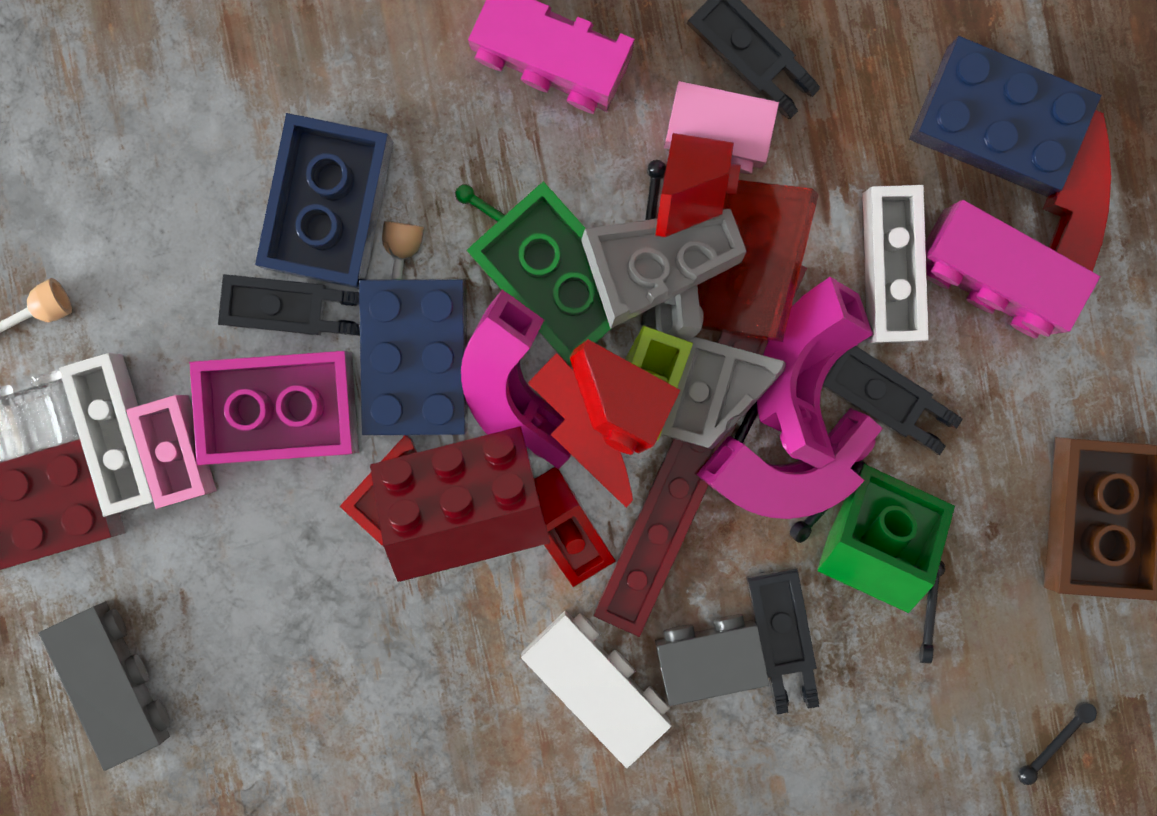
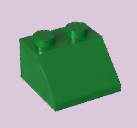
[817,464,955,613]

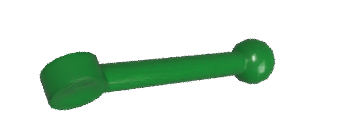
[455,184,505,222]

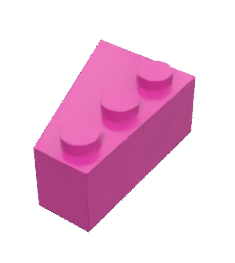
[468,0,635,114]

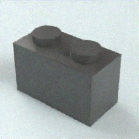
[655,614,770,706]

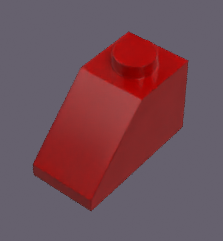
[655,133,741,237]
[570,339,681,455]
[535,467,616,587]

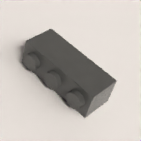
[38,601,170,771]

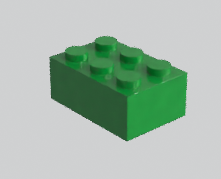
[466,181,616,367]

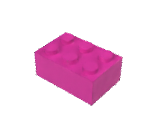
[925,200,1101,339]
[189,351,359,465]

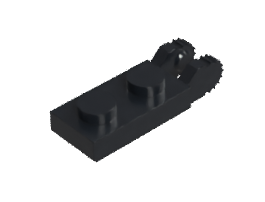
[687,0,820,119]
[218,274,360,336]
[822,346,963,455]
[746,567,819,715]

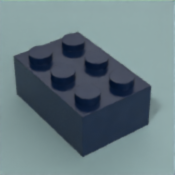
[909,36,1102,197]
[255,113,394,289]
[359,279,468,435]

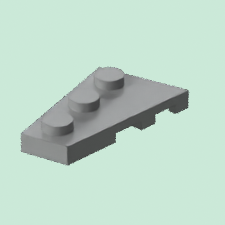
[581,209,747,328]

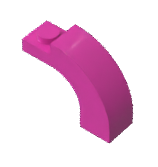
[757,277,873,469]
[461,289,571,469]
[696,408,883,519]

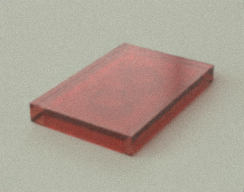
[697,180,819,342]

